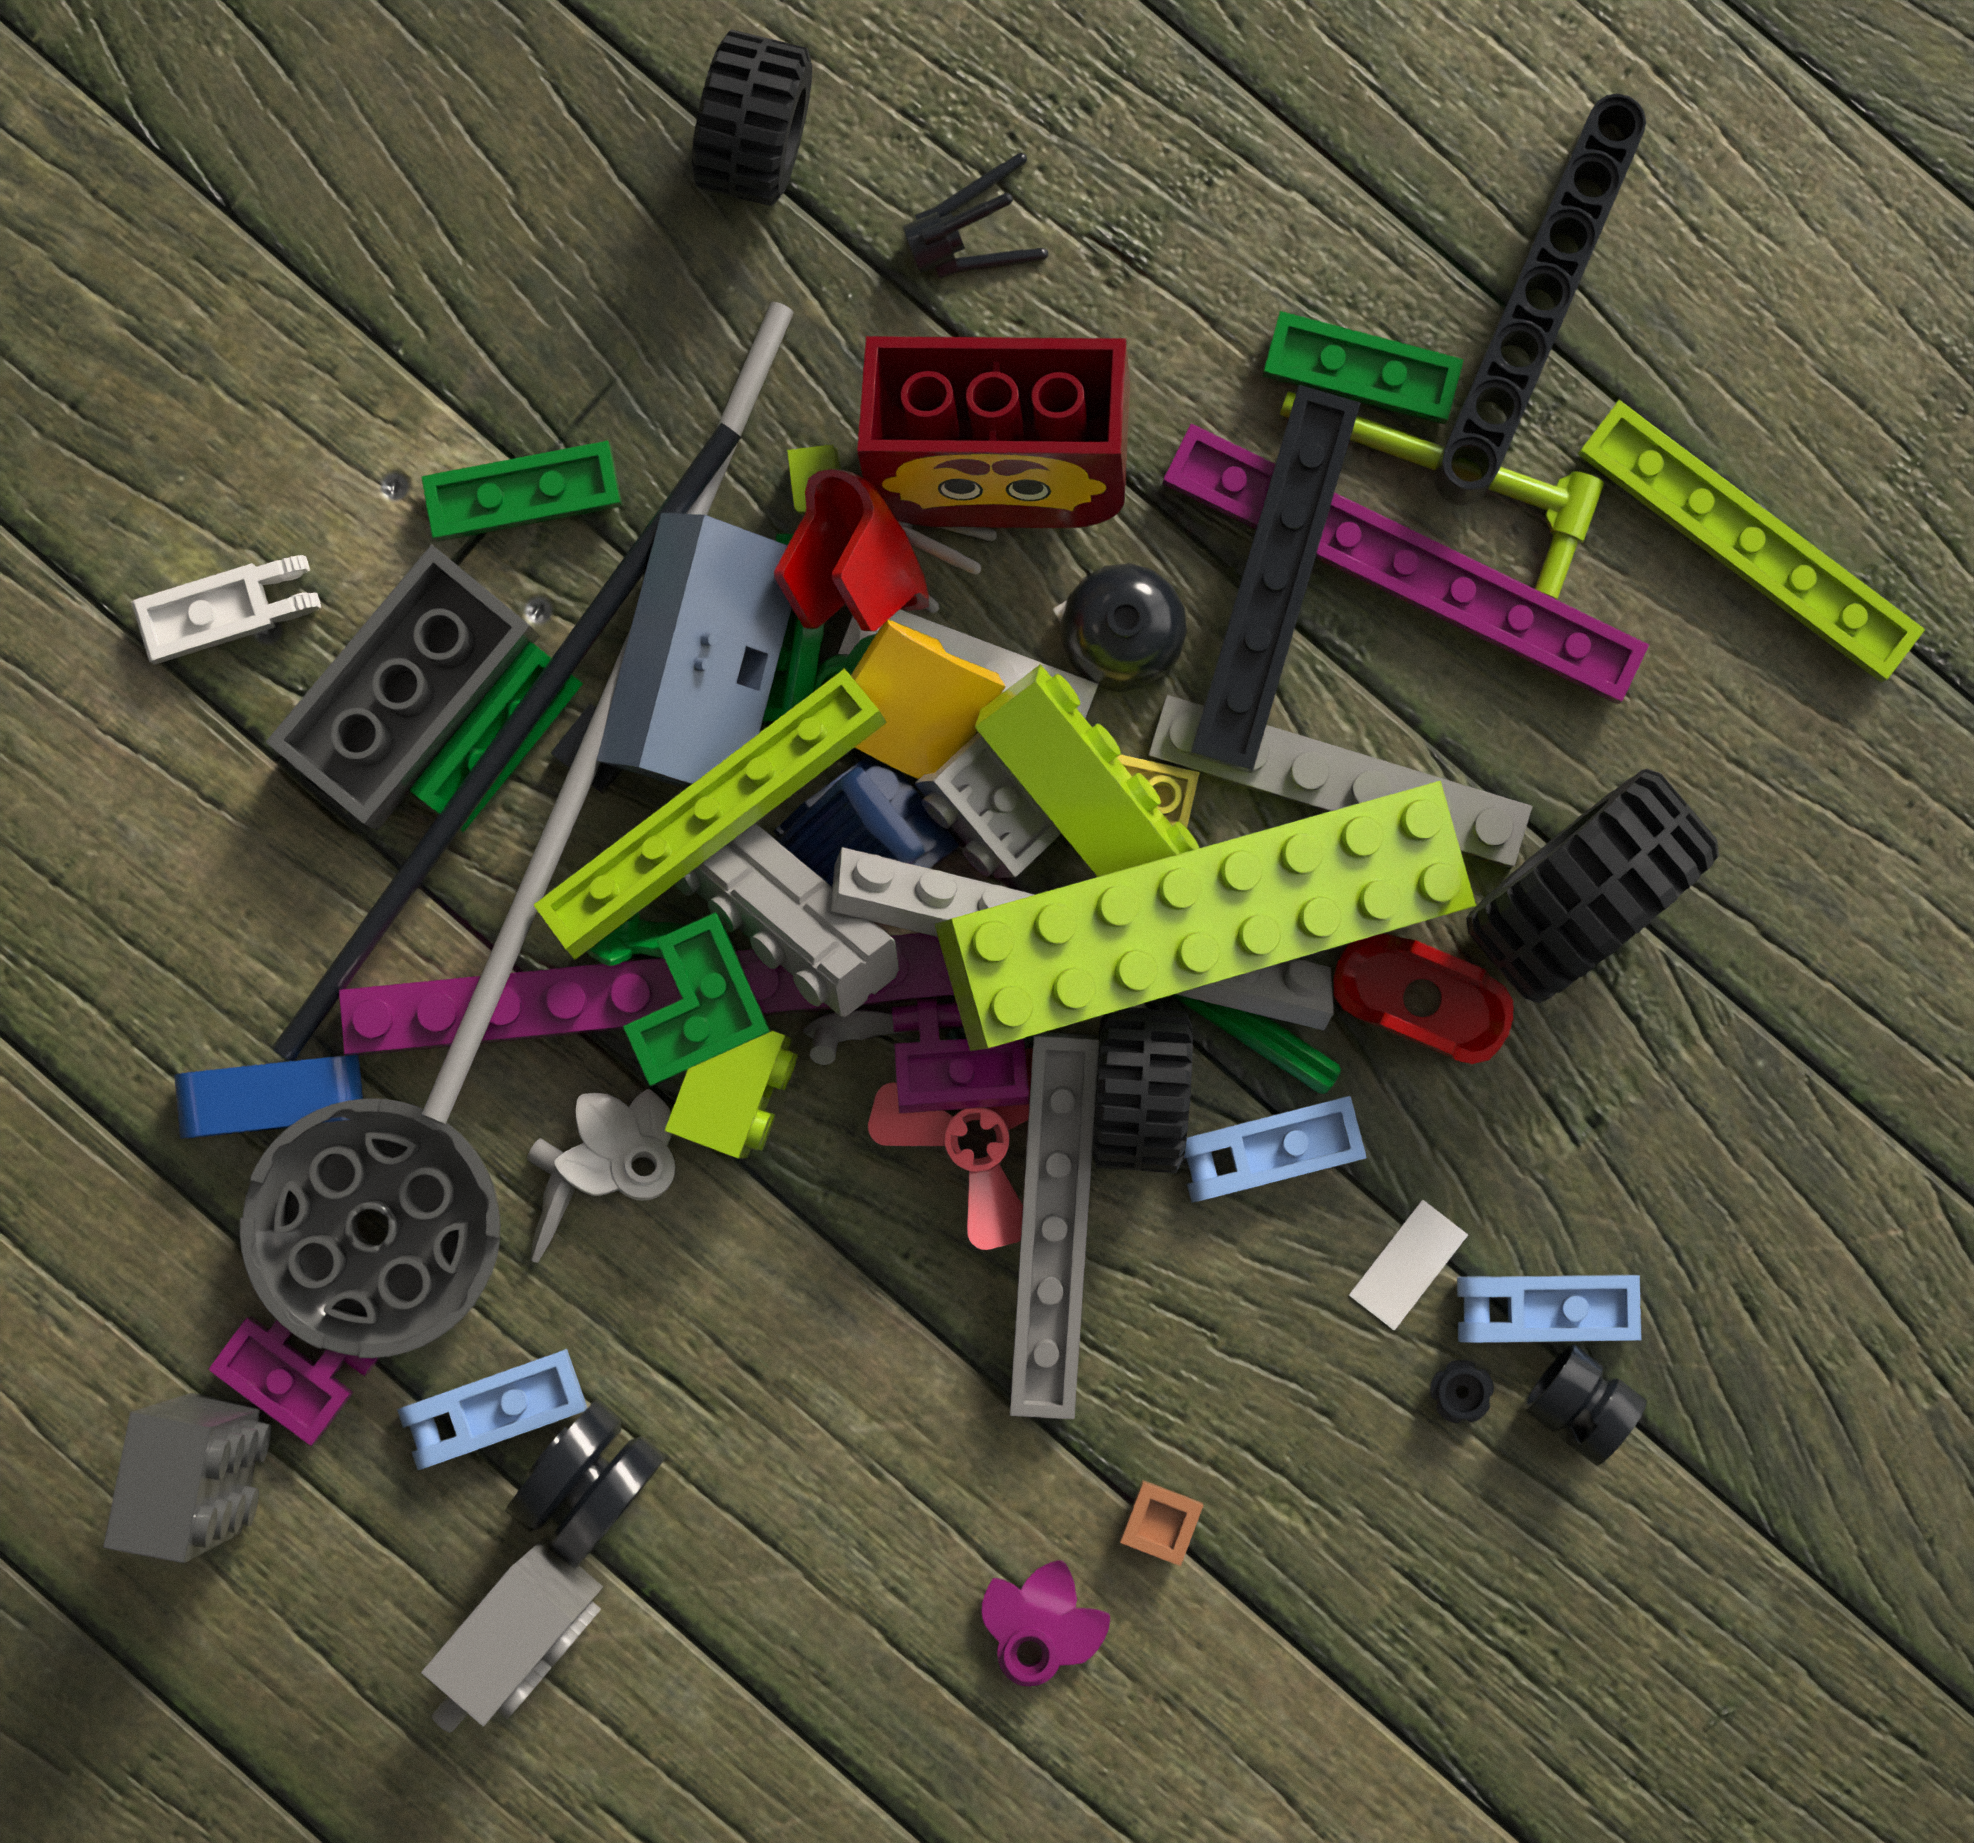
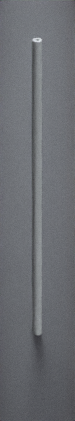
[421,302,794,1125]

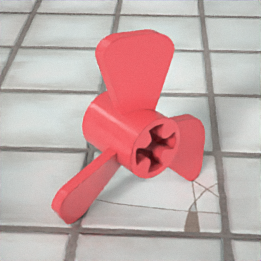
[868,1048,1033,1250]

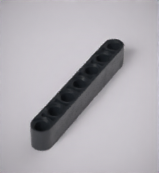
[1434,93,1646,506]

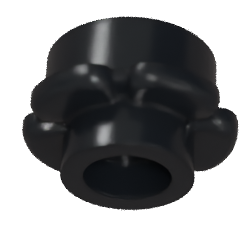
[1430,1359,1494,1423]

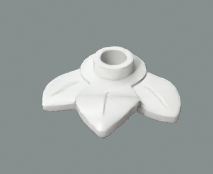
[554,1089,675,1201]

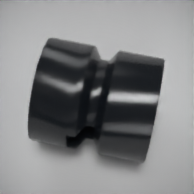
[1523,1344,1647,1466]

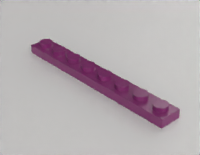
[1162,423,1649,705]

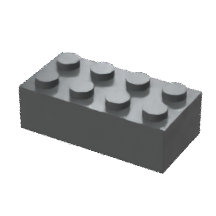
[266,544,540,831]
[103,1393,272,1563]

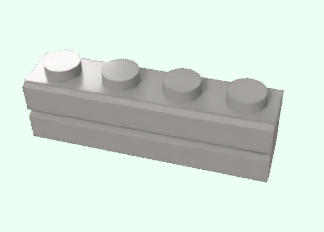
[674,823,899,1017]

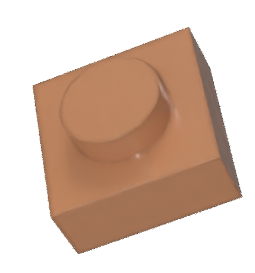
[1120,1480,1204,1566]

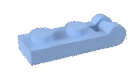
[1184,1096,1367,1203]
[1457,1275,1641,1343]
[397,1349,587,1470]

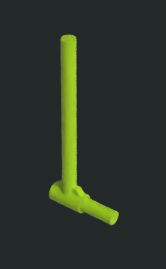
[1280,391,1604,600]

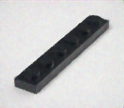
[1190,385,1360,773]

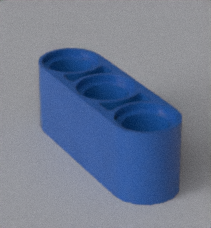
[174,1055,363,1139]

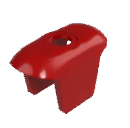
[774,469,929,632]
[1334,933,1514,1064]

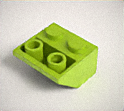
[665,1031,798,1159]

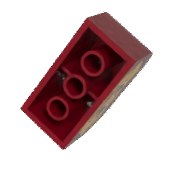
[857,336,1130,528]

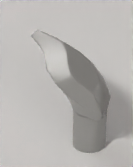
[802,1009,911,1065]
[527,1138,575,1263]

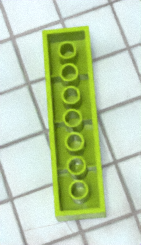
[934,780,1476,1051]

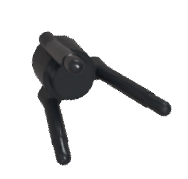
[902,153,1049,280]

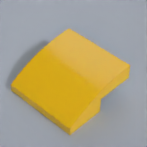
[851,620,1006,779]

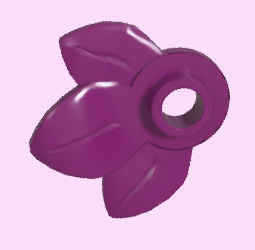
[982,1560,1110,1687]

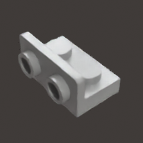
[915,732,1061,878]

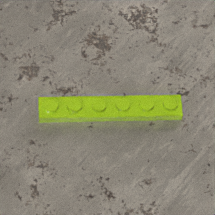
[1577,400,1925,683]
[534,668,887,959]

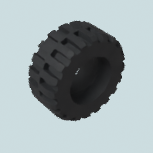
[1466,768,1719,1003]

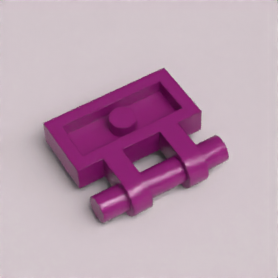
[892,997,1029,1113]
[208,1316,380,1446]

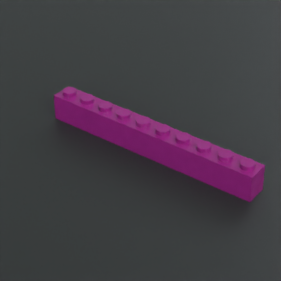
[339,933,955,1056]

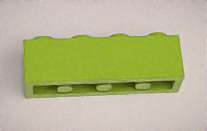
[975,664,1199,877]

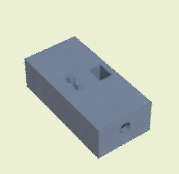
[596,513,792,789]

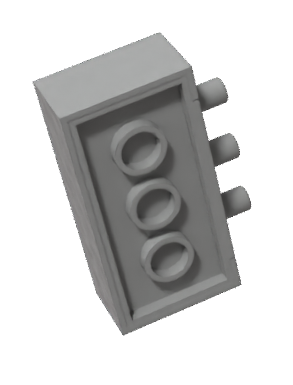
[421,1537,603,1733]

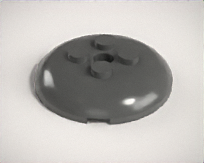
[240,1098,501,1358]

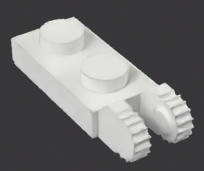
[131,555,321,665]

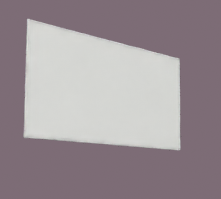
[1349,1200,1468,1330]

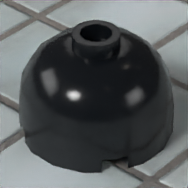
[1060,563,1187,692]

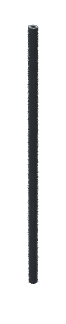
[272,423,742,1061]

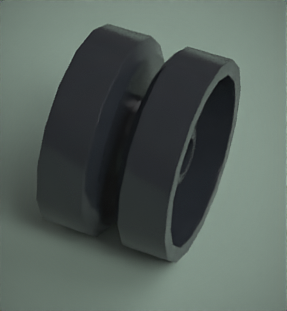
[505,1399,667,1569]

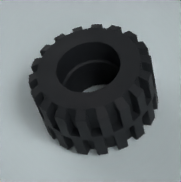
[691,29,812,206]
[1092,1008,1193,1173]

